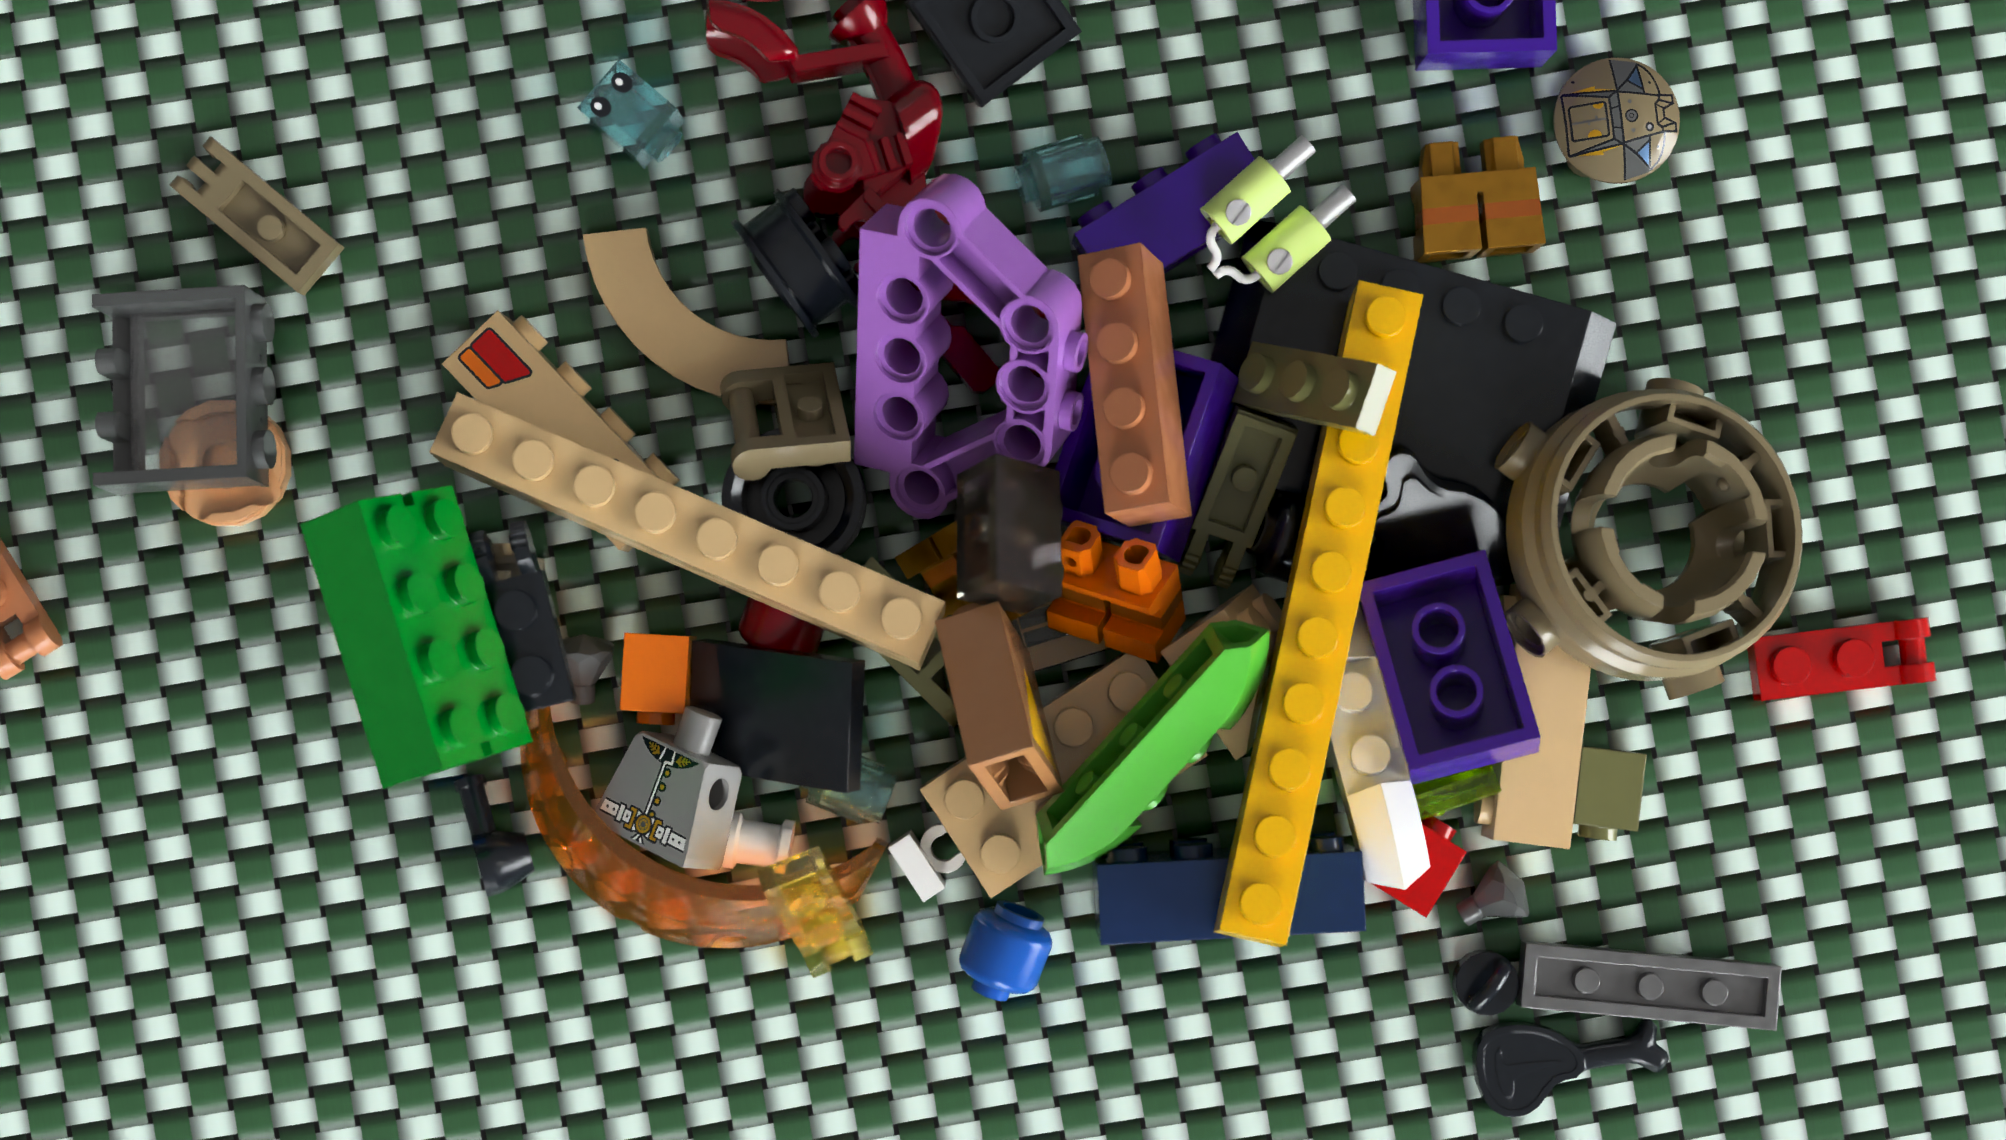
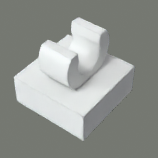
[888,823,965,902]

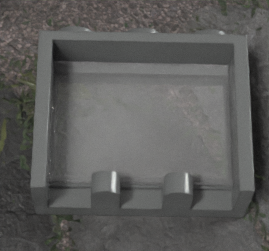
[92,285,277,497]

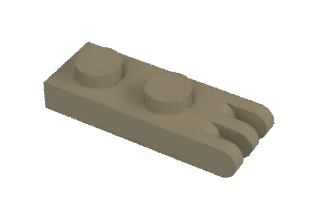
[169,136,345,296]

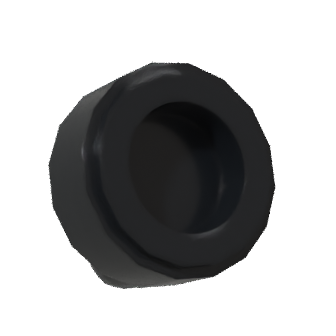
[1452,950,1519,1016]

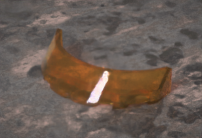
[520,706,889,949]

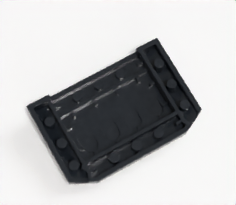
[1210,221,1617,532]

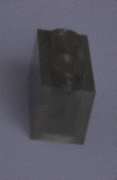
[957,454,1064,614]

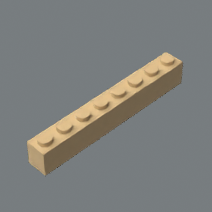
[429,392,946,670]

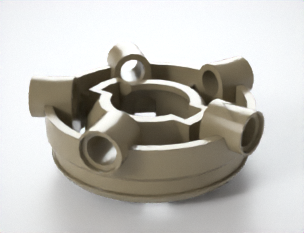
[1494,378,1802,700]

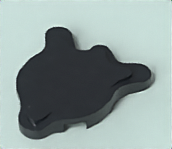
[1363,448,1515,586]

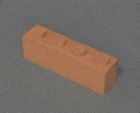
[1077,243,1192,527]

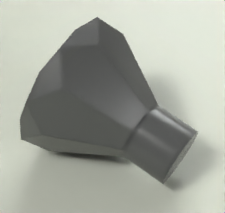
[562,634,615,705]
[1456,860,1530,926]

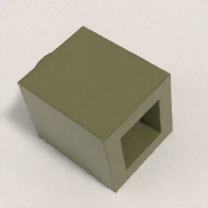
[1573,746,1647,841]

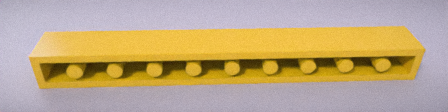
[1213,280,1424,947]

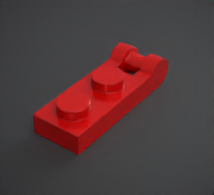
[1747,617,1937,701]

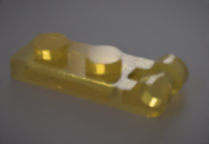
[757,846,873,978]

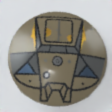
[1553,58,1680,184]

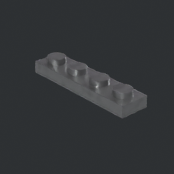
[1516,940,1782,1031]

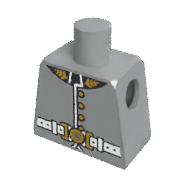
[591,706,742,870]

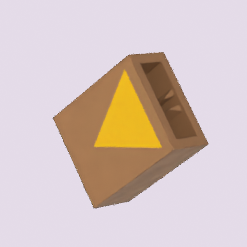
[935,601,1064,810]

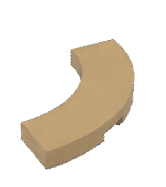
[583,227,790,405]

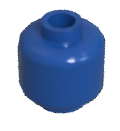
[959,900,1052,1002]

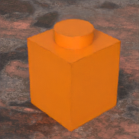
[620,633,696,725]

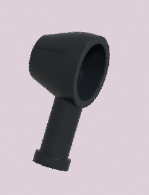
[453,774,535,897]

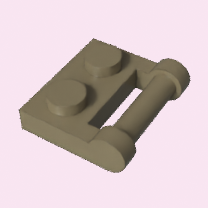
[720,362,851,481]

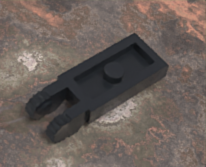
[468,520,577,712]

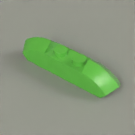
[1036,620,1270,875]

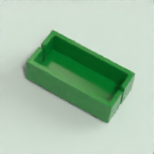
[300,485,533,789]

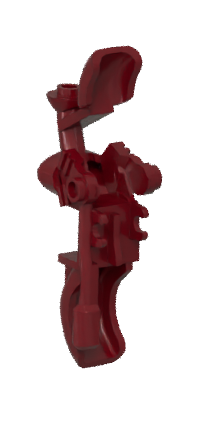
[705,0,1047,395]

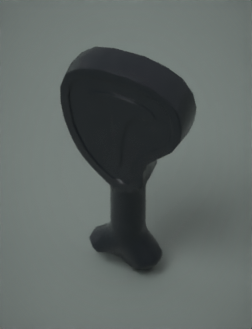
[1472,1019,1669,1117]

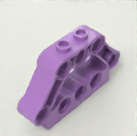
[854,174,1088,519]

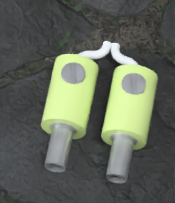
[1200,135,1356,293]

